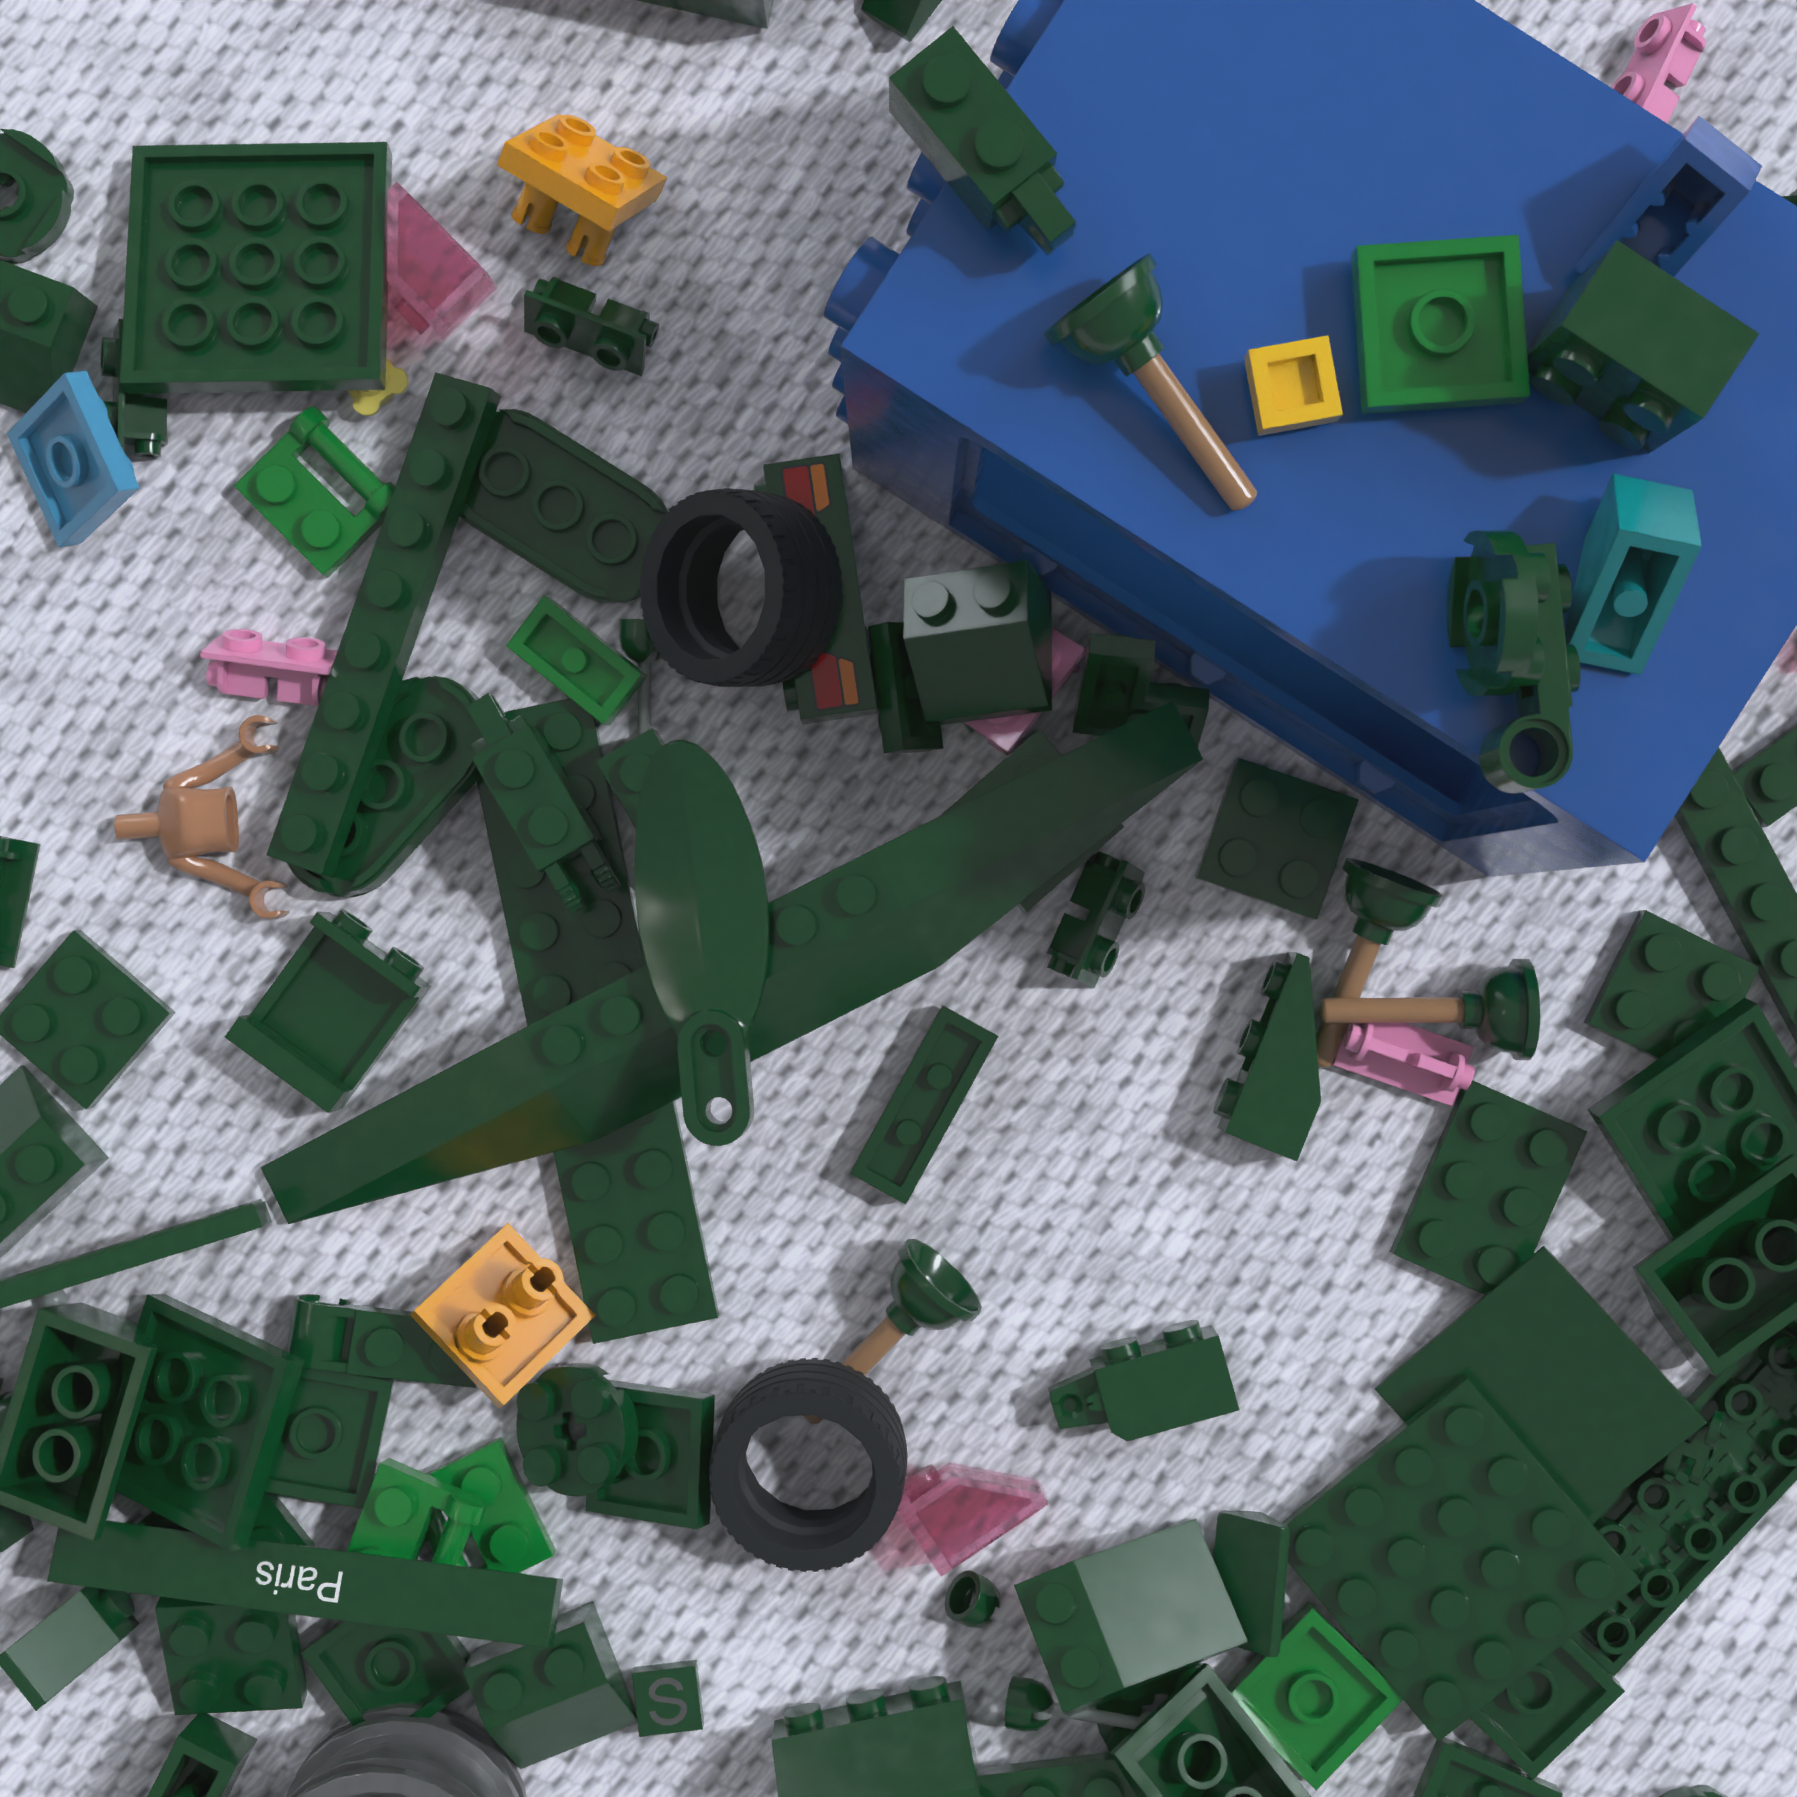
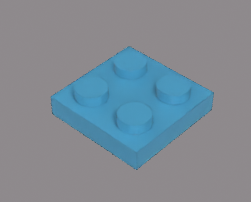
[7,371,140,548]

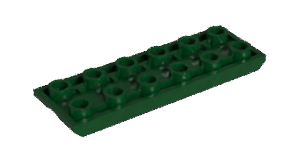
[1573,1321,1797,1676]

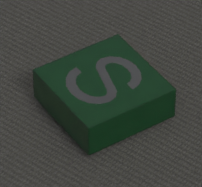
[632,1660,704,1737]

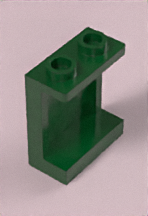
[224,909,432,1113]

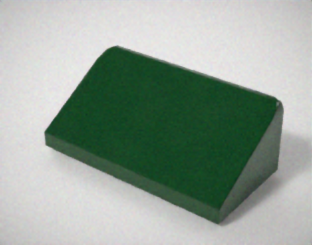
[1213,1510,1290,1657]

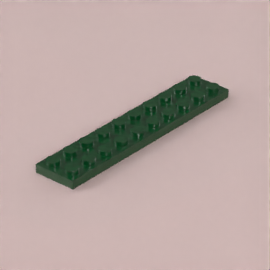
[477,698,719,1344]

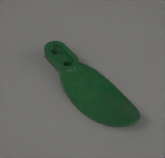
[634,740,769,1146]

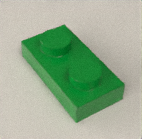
[506,596,648,726]

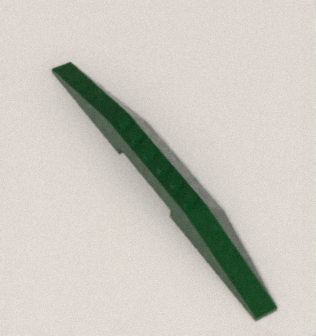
[260,700,1203,1224]

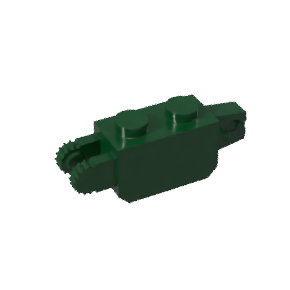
[466,693,621,914]

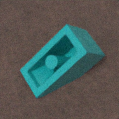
[1565,473,1702,675]

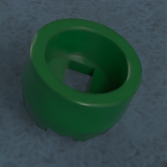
[945,1570,1002,1628]

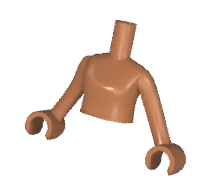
[114,715,290,919]

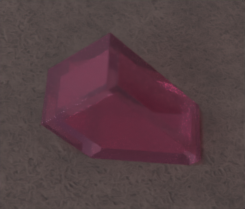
[387,181,497,341]
[898,1462,1048,1577]

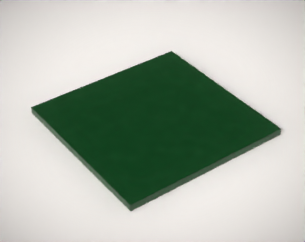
[1375,1246,1707,1518]

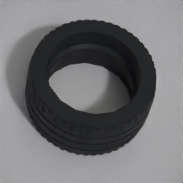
[639,488,843,687]
[709,1358,908,1572]

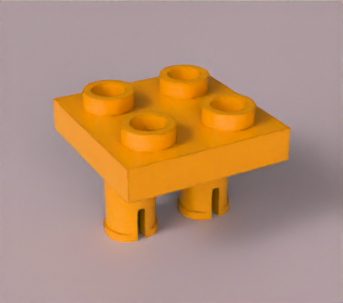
[497,114,668,266]
[410,1223,595,1409]

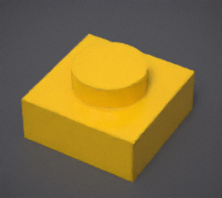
[1244,335,1343,436]

